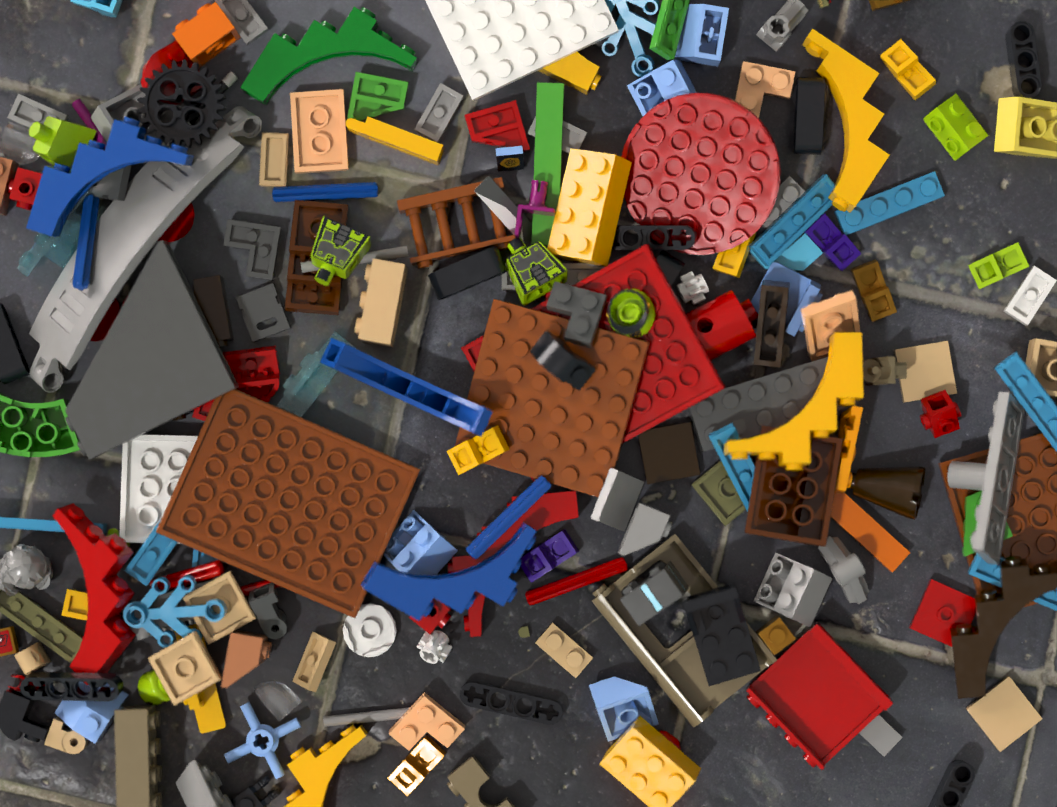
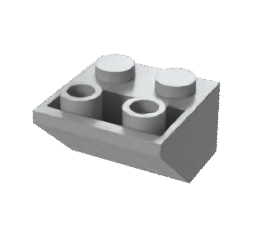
[753,552,832,627]
[176,760,233,807]

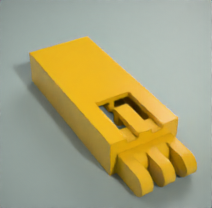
[346,117,444,165]

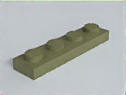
[0,587,83,663]

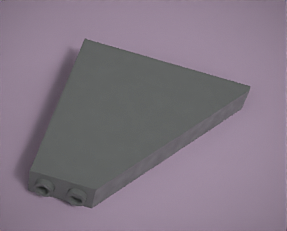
[65,240,239,459]

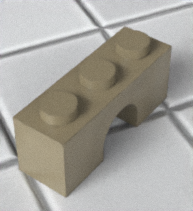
[447,755,515,807]

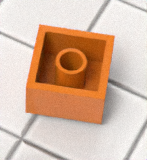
[172,2,241,68]

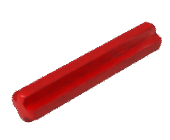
[149,560,224,591]

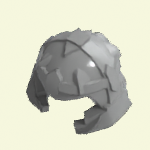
[0,544,53,596]

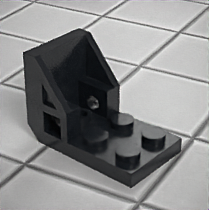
[682,583,761,686]

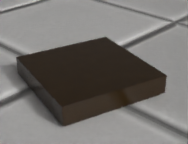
[638,422,700,484]

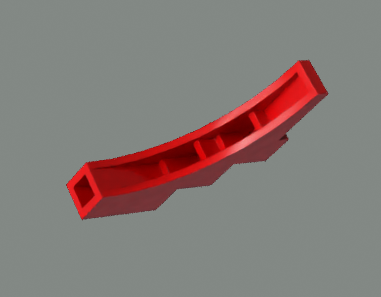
[448,491,579,637]
[53,503,136,685]

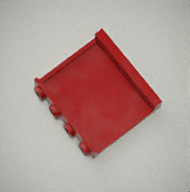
[746,621,893,770]

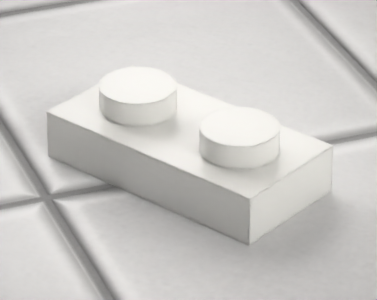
[1004,266,1057,326]

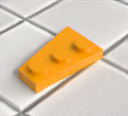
[834,406,863,494]

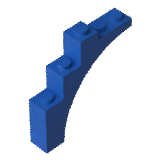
[26,116,194,237]
[320,338,493,436]
[361,522,536,621]

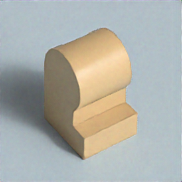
[14,641,51,676]
[44,717,89,754]

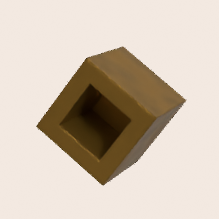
[756,616,796,655]

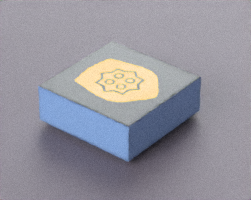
[496,146,524,172]

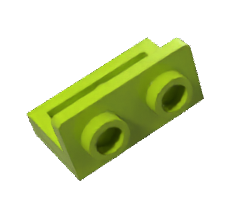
[923,94,989,160]

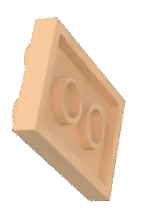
[290,89,349,174]
[801,291,860,362]

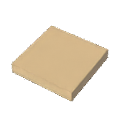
[894,341,957,403]
[183,571,256,645]
[148,631,223,706]
[965,675,1042,752]

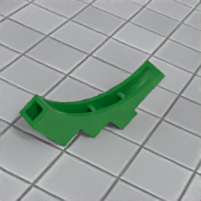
[240,7,418,105]

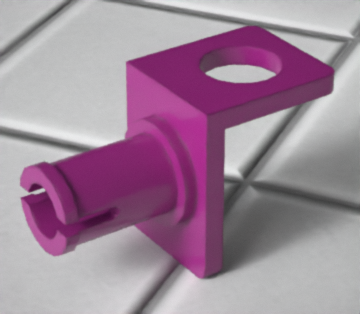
[515,180,556,238]

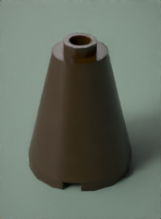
[849,466,926,520]

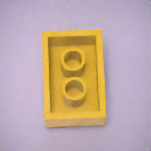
[599,715,701,807]

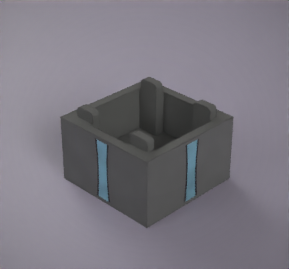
[620,561,689,626]

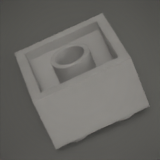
[617,503,672,556]

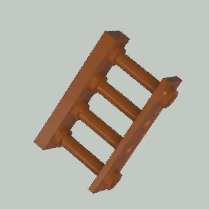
[397,177,515,269]

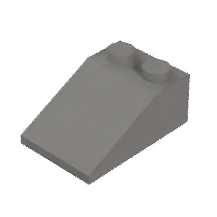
[90,84,185,143]

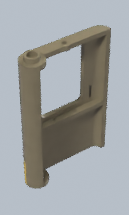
[592,534,777,727]

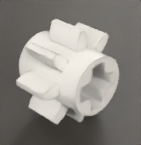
[676,271,709,306]
[417,630,453,664]

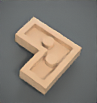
[735,61,795,118]
[389,692,465,751]

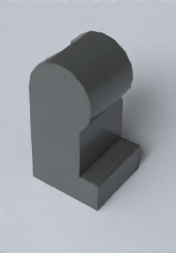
[249,583,287,639]

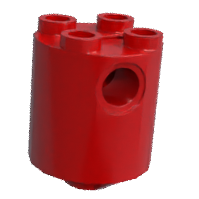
[686,290,758,361]

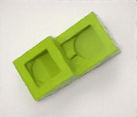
[968,242,1030,289]

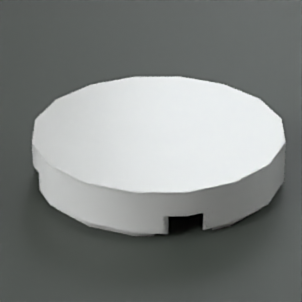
[343,603,397,657]

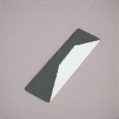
[474,176,532,245]

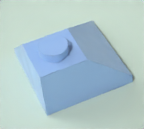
[589,676,659,742]
[55,681,129,744]

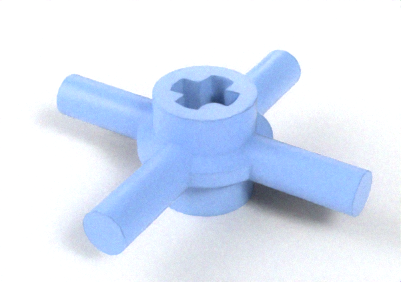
[224,702,301,779]

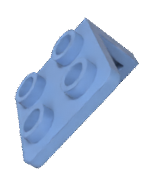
[751,261,823,337]

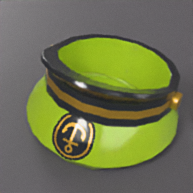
[606,289,655,338]

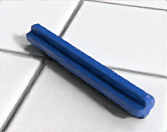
[272,182,378,202]
[72,194,100,291]
[466,475,551,559]

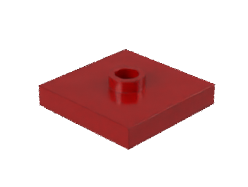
[909,579,976,647]

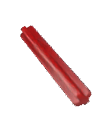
[525,557,628,606]

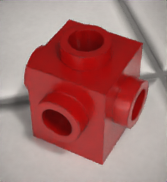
[8,167,42,211]
[920,390,961,438]
[409,598,451,634]

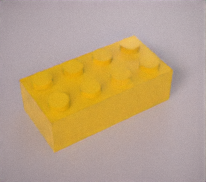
[547,149,632,267]

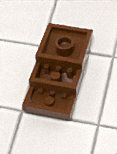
[285,200,348,316]

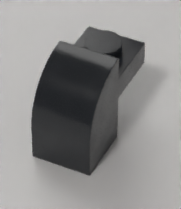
[530,330,596,391]
[0,689,50,742]

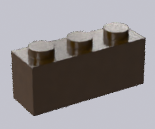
[753,280,790,368]

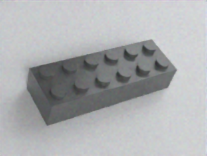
[688,357,859,452]

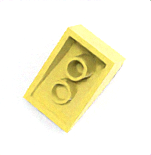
[994,97,1057,159]

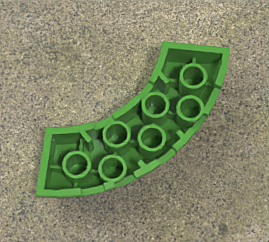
[0,392,80,457]

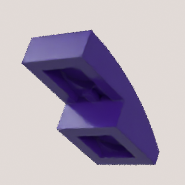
[804,213,861,271]
[520,529,579,583]

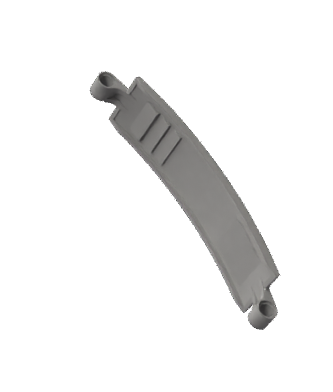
[29,106,262,393]

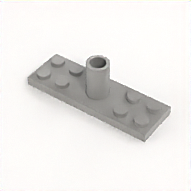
[947,392,1025,565]

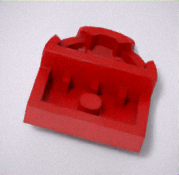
[141,40,203,106]
[223,346,280,402]

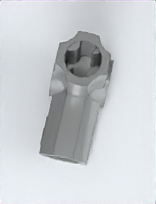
[756,0,809,52]
[818,536,869,604]

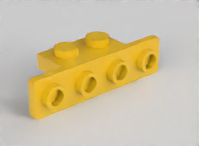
[174,624,227,734]

